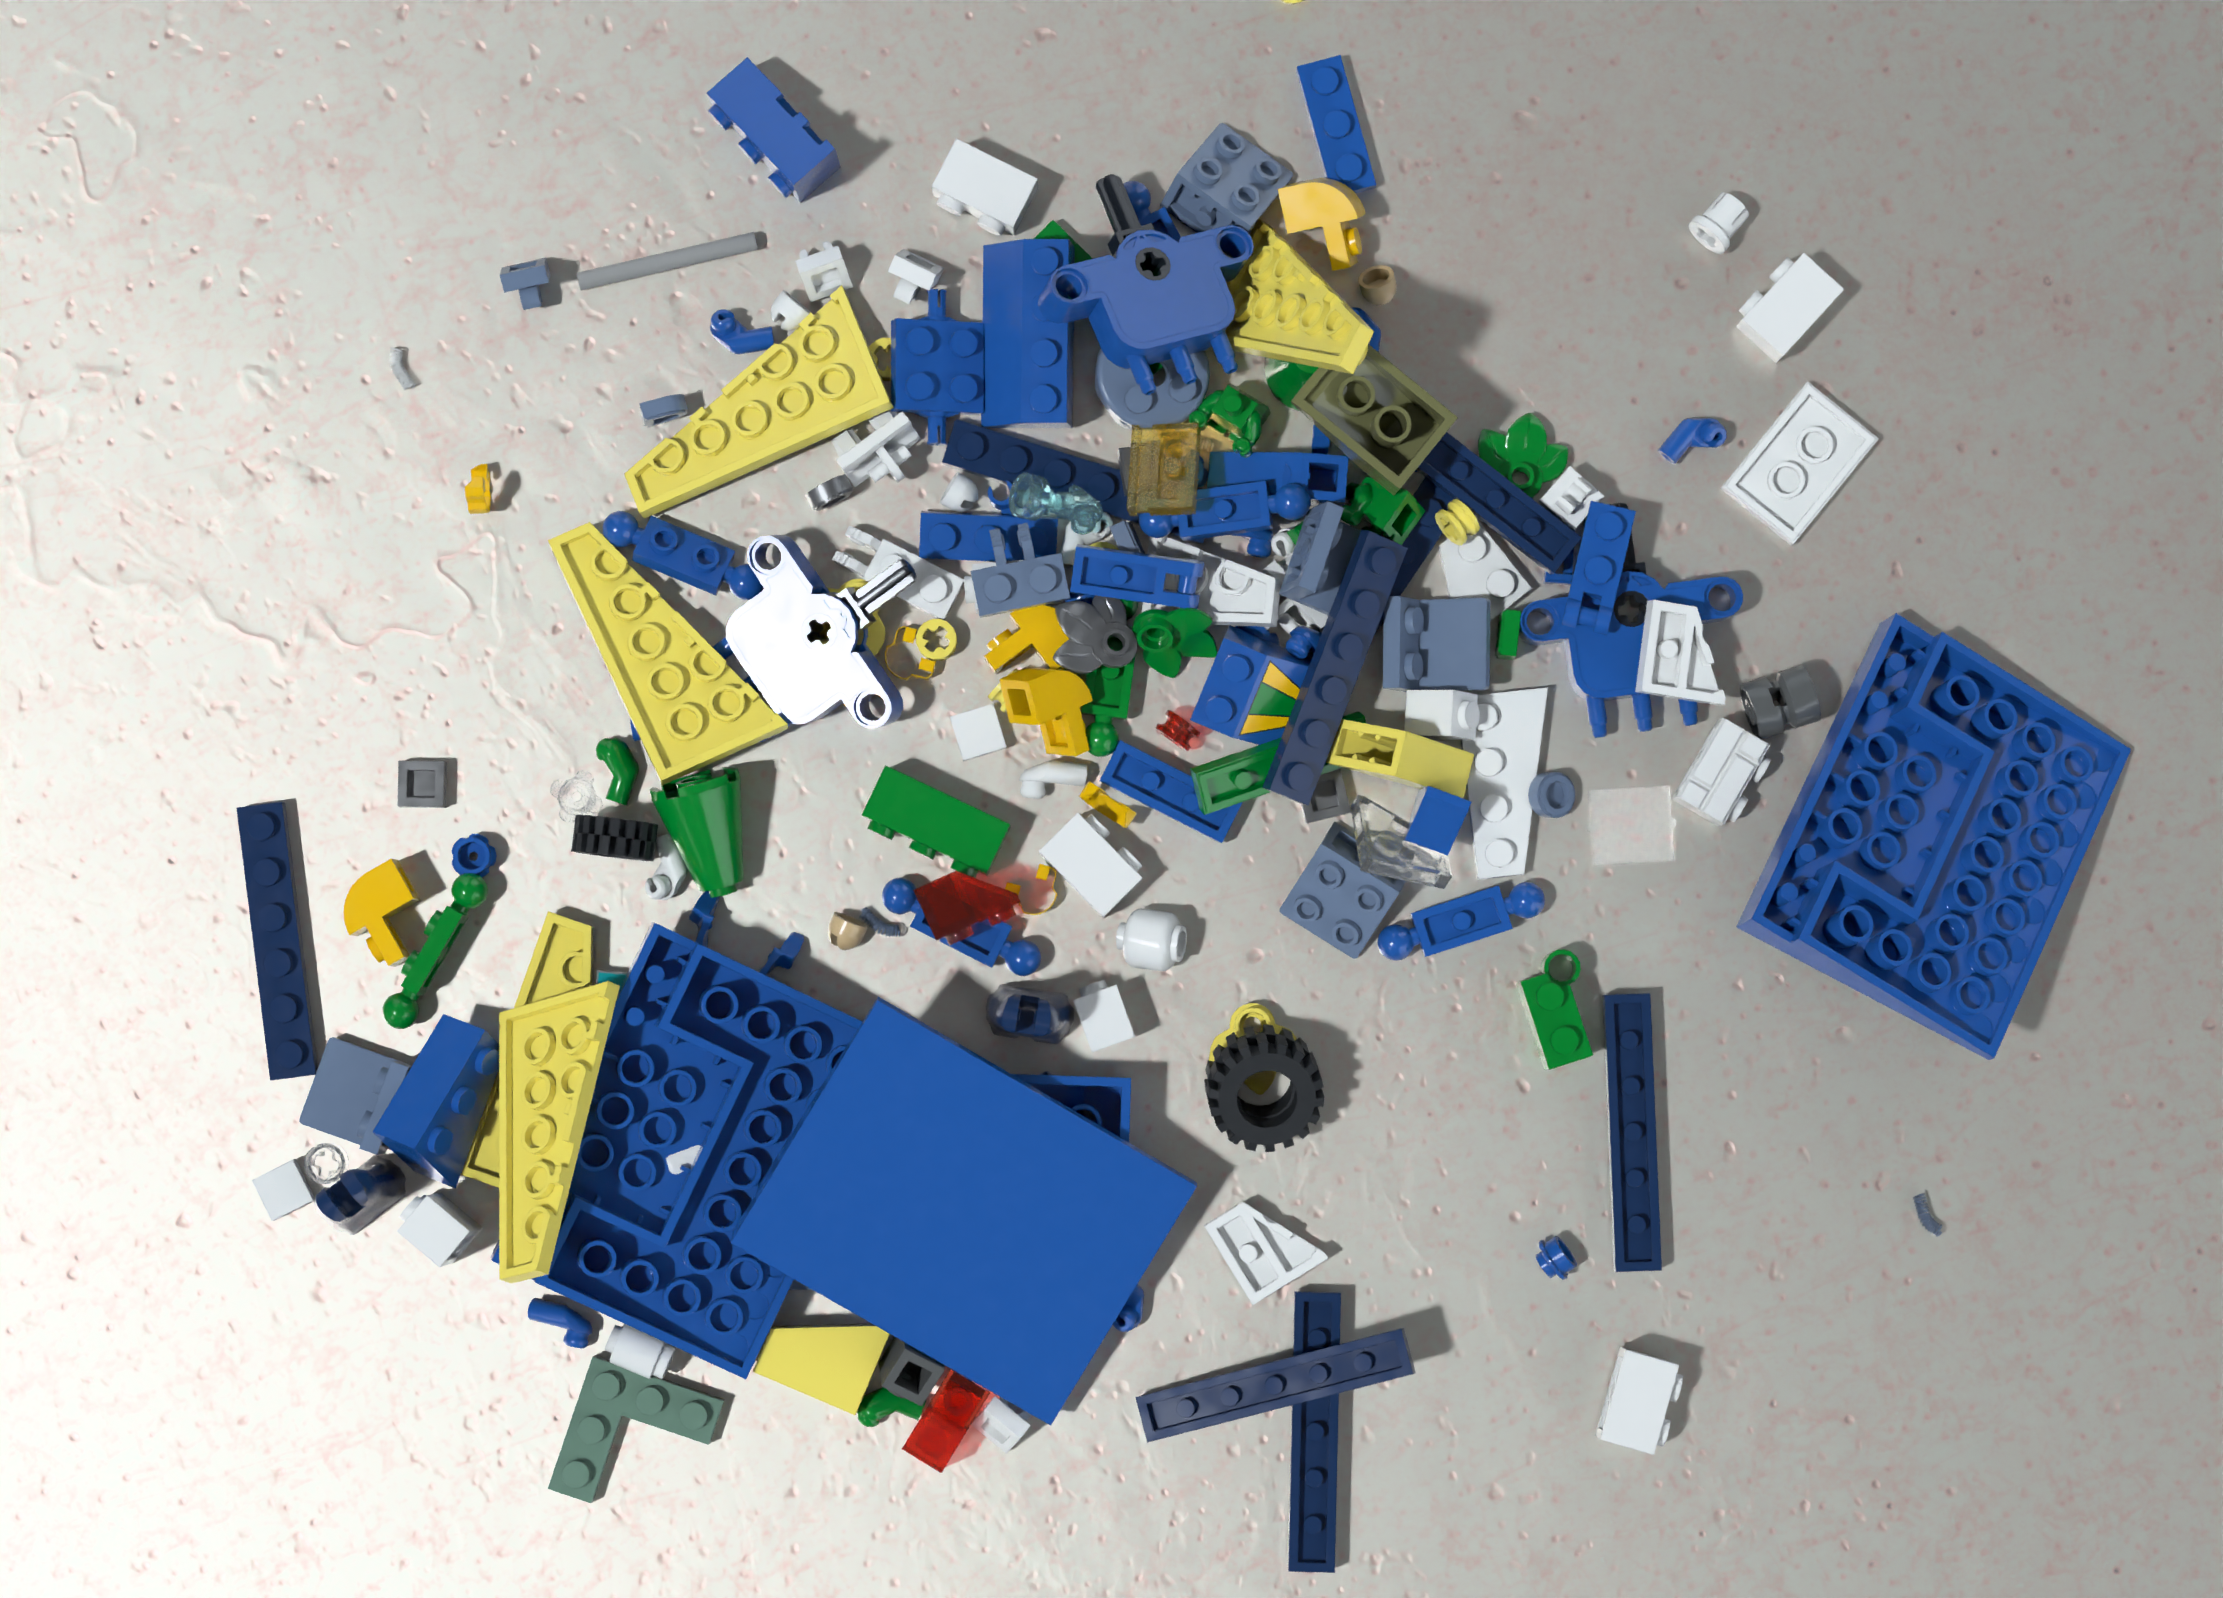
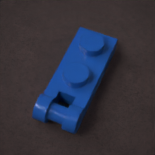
[1562,501,1636,635]
[1070,544,1205,609]

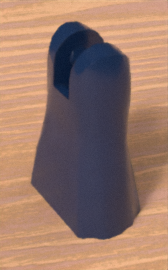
[986,984,1074,1044]
[314,1155,406,1235]

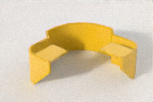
[465,464,491,514]
[885,626,936,681]
[1079,781,1137,829]
[1003,864,1057,915]

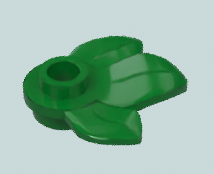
[1478,413,1568,498]
[1133,608,1217,678]

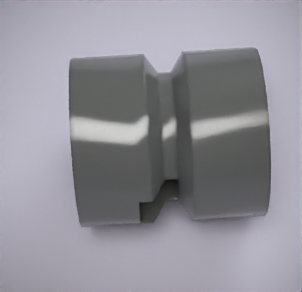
[1740,665,1821,739]

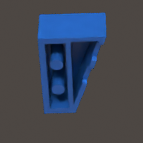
[706,57,841,203]
[373,1014,499,1189]

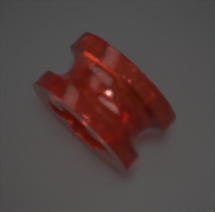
[1155,710,1201,752]

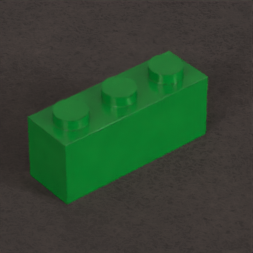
[862,765,1011,879]

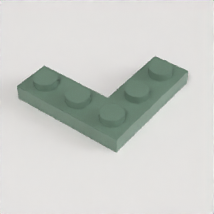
[548,1355,725,1503]

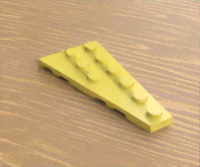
[1225,219,1374,374]
[499,981,620,1284]

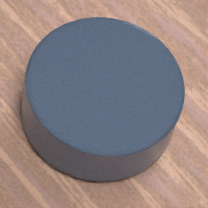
[1528,772,1575,818]

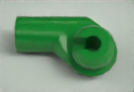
[596,738,639,806]
[857,1387,927,1427]

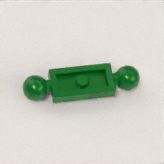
[1081,599,1138,757]
[382,873,488,1029]

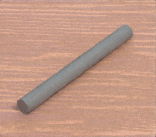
[577,232,758,290]

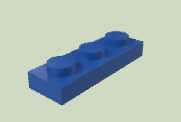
[1296,55,1376,193]
[919,511,1058,562]
[1099,740,1243,844]

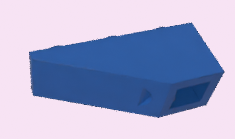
[1207,452,1349,507]

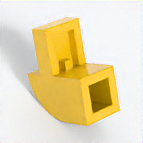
[1278,178,1366,271]
[984,605,1069,674]
[999,668,1093,756]
[343,859,421,967]

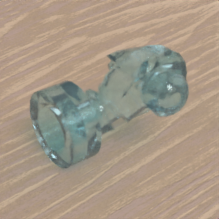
[1009,472,1103,535]

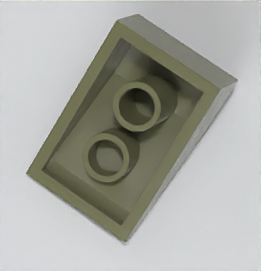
[1291,344,1458,496]

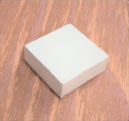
[950,704,1007,761]
[252,1159,315,1221]

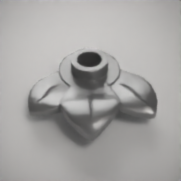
[1053,596,1138,674]

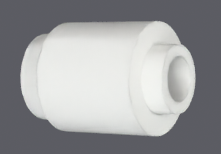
[605,1324,676,1379]

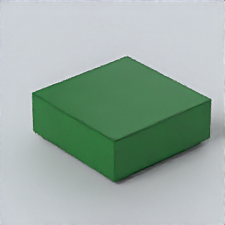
[1495,609,1521,661]

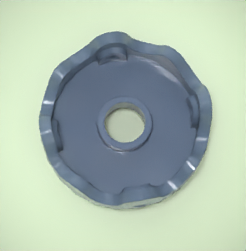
[1095,348,1210,432]

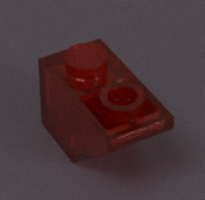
[913,871,1022,946]
[902,1369,990,1473]

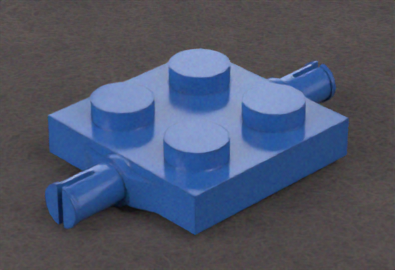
[891,289,984,446]

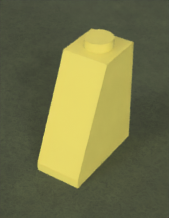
[1326,719,1474,798]
[753,1323,890,1415]

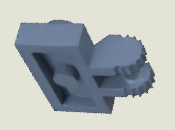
[971,523,1070,618]

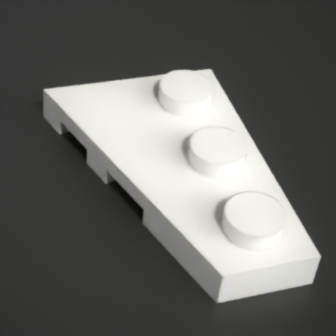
[1142,536,1281,627]

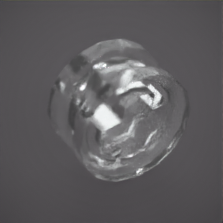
[304,1143,349,1184]

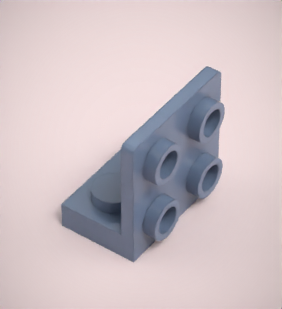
[1160,123,1293,258]
[1279,501,1361,616]
[1383,596,1490,692]
[1280,821,1412,959]
[299,1037,412,1155]

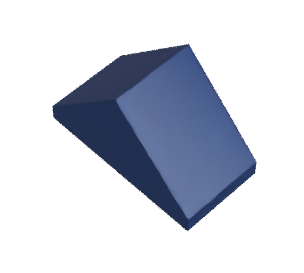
[1405,786,1471,856]

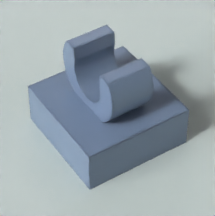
[500,258,551,310]

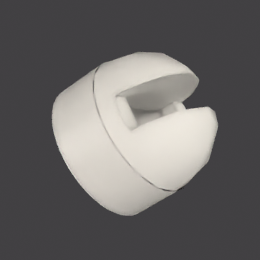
[771,290,810,331]
[939,472,978,512]

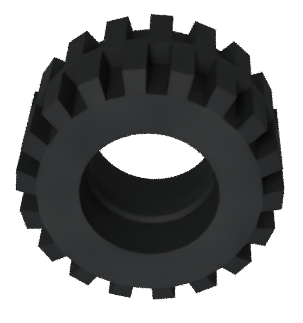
[1204,1024,1325,1152]

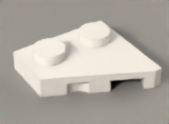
[1438,520,1532,622]
[1635,600,1726,705]
[1204,1202,1328,1305]

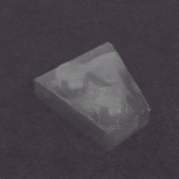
[1351,795,1452,889]

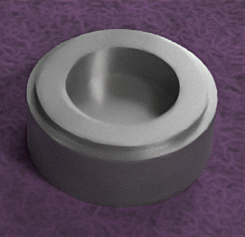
[805,474,853,511]

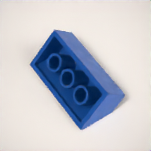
[981,239,1075,428]

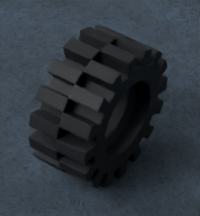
[571,814,658,861]

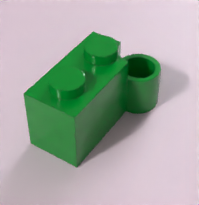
[1515,949,1593,1070]

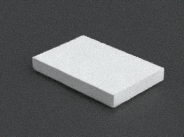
[1720,382,1879,546]

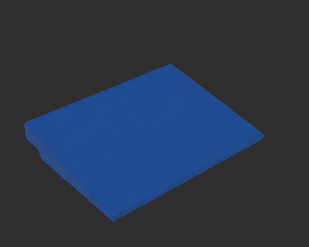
[1736,613,2131,1060]
[490,922,862,1379]
[731,997,1197,1425]

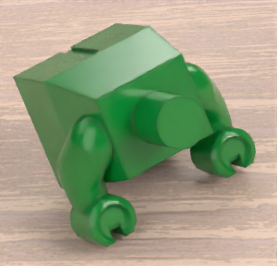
[1189,383,1271,458]
[1340,477,1425,545]

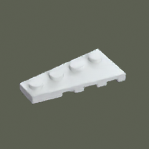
[1461,687,1548,880]

